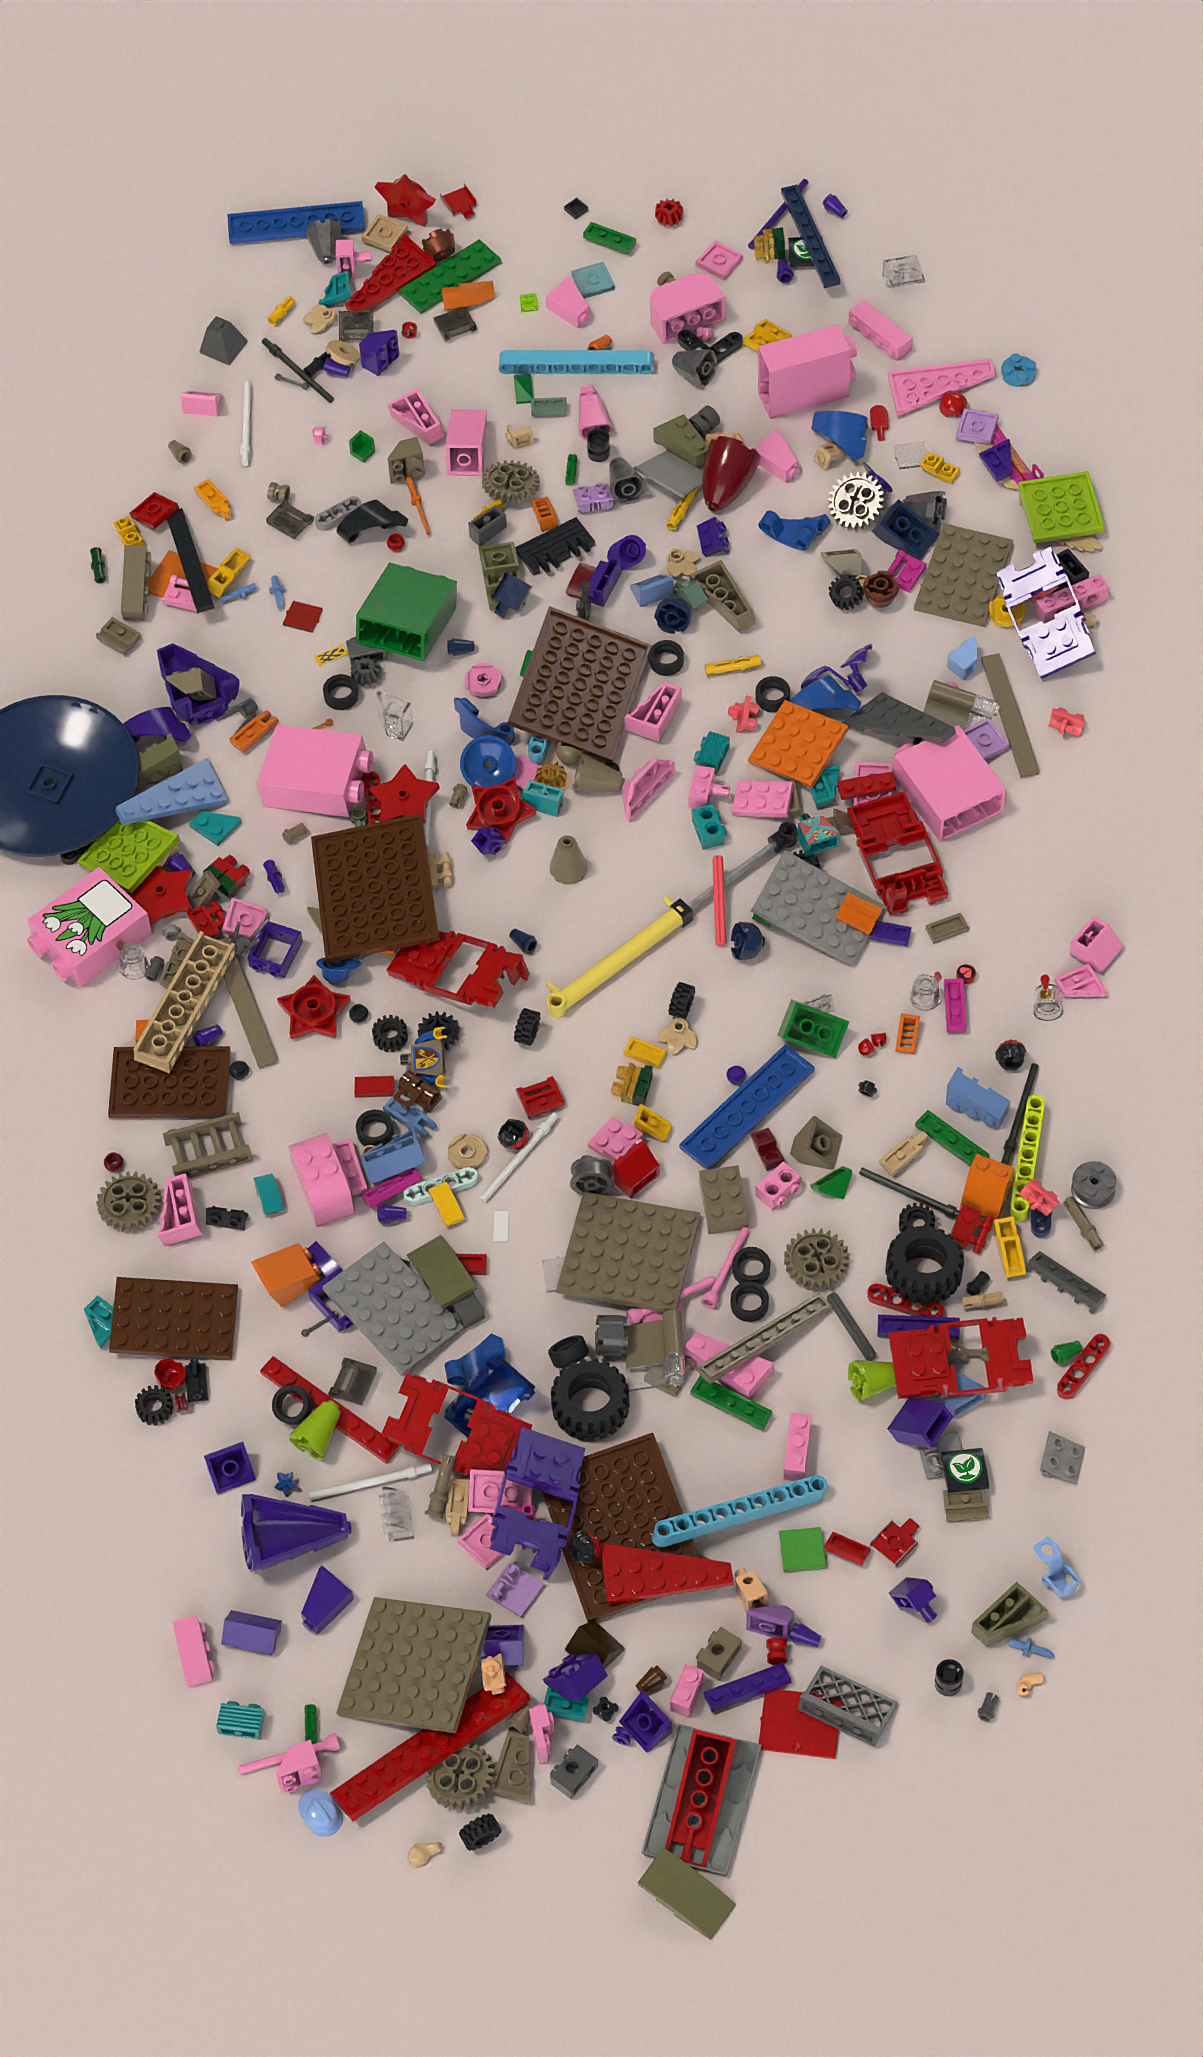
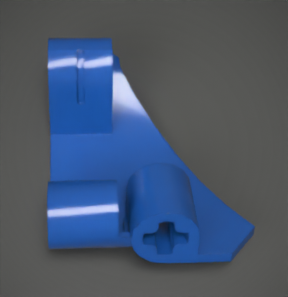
[811,411,868,461]
[758,511,831,551]
[789,675,862,711]
[454,698,515,745]
[444,1333,508,1387]

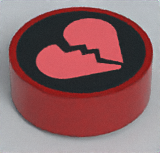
[956,964,976,984]

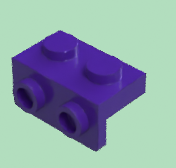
[697,517,730,557]

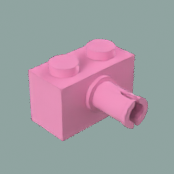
[336,239,372,279]
[688,765,730,809]

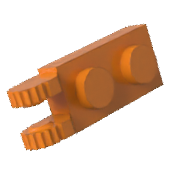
[229,710,279,753]

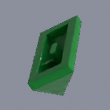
[513,374,533,404]
[810,1166,853,1199]

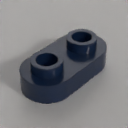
[1031,1208,1052,1237]

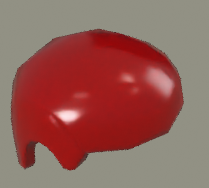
[939,392,968,417]
[154,1358,187,1390]

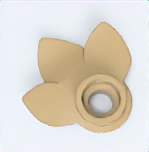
[303,305,336,334]
[667,549,700,578]
[658,1018,696,1055]

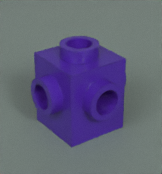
[471,827,506,855]

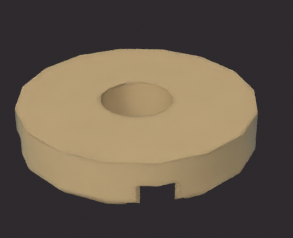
[326,340,360,366]
[448,1134,487,1170]

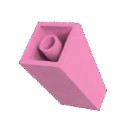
[446,409,487,475]

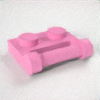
[162,575,197,612]

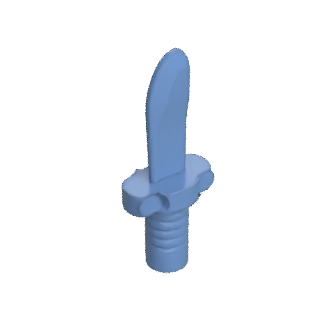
[269,575,285,609]
[219,583,257,603]
[1008,1637,1054,1659]

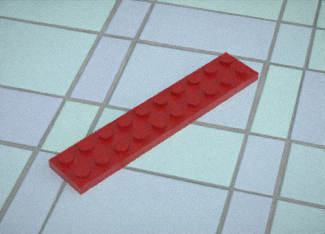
[330,1672,531,1822]

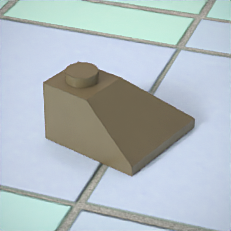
[820,549,862,578]
[790,1116,842,1170]

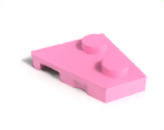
[1054,963,1107,997]

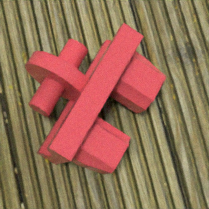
[728,695,759,733]
[1048,707,1085,737]
[1019,1179,1060,1216]

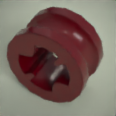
[175,1393,188,1413]

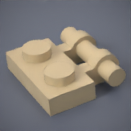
[428,852,453,890]

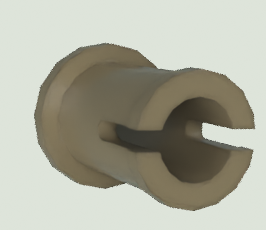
[449,784,468,809]
[282,823,307,843]

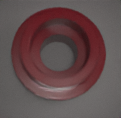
[104,1152,124,1172]

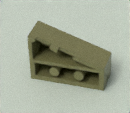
[653,414,709,469]
[137,733,183,789]
[971,1582,1048,1647]

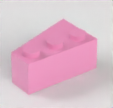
[625,682,682,742]
[158,1173,202,1246]

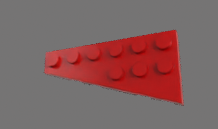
[345,234,437,319]
[601,1543,734,1605]

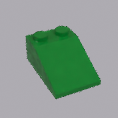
[777,999,849,1058]

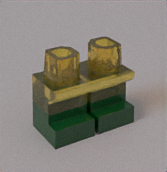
[754,227,786,264]
[611,1062,653,1106]

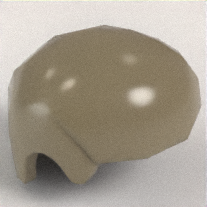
[555,742,583,764]

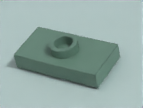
[531,397,567,416]

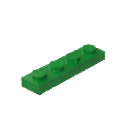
[915,1110,990,1167]
[690,1375,772,1431]

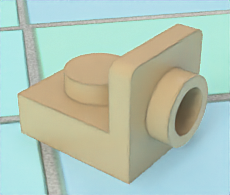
[505,425,533,449]
[814,442,845,470]

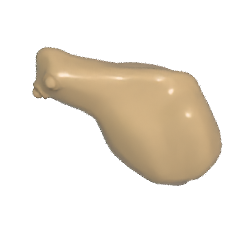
[408,1842,442,1868]

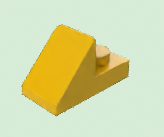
[633,1104,672,1142]

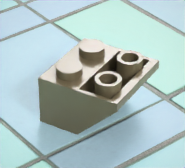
[387,437,425,484]
[166,667,217,702]

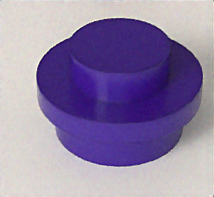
[726,1066,746,1085]

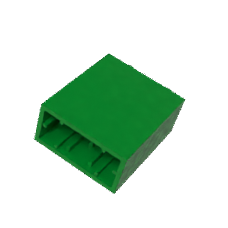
[356,562,457,662]

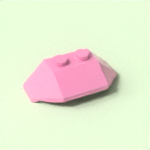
[622,758,675,822]

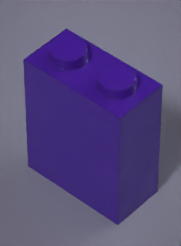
[887,1398,954,1448]

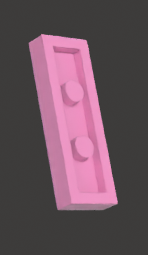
[332,1139,368,1196]

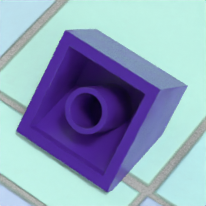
[480,1625,524,1668]

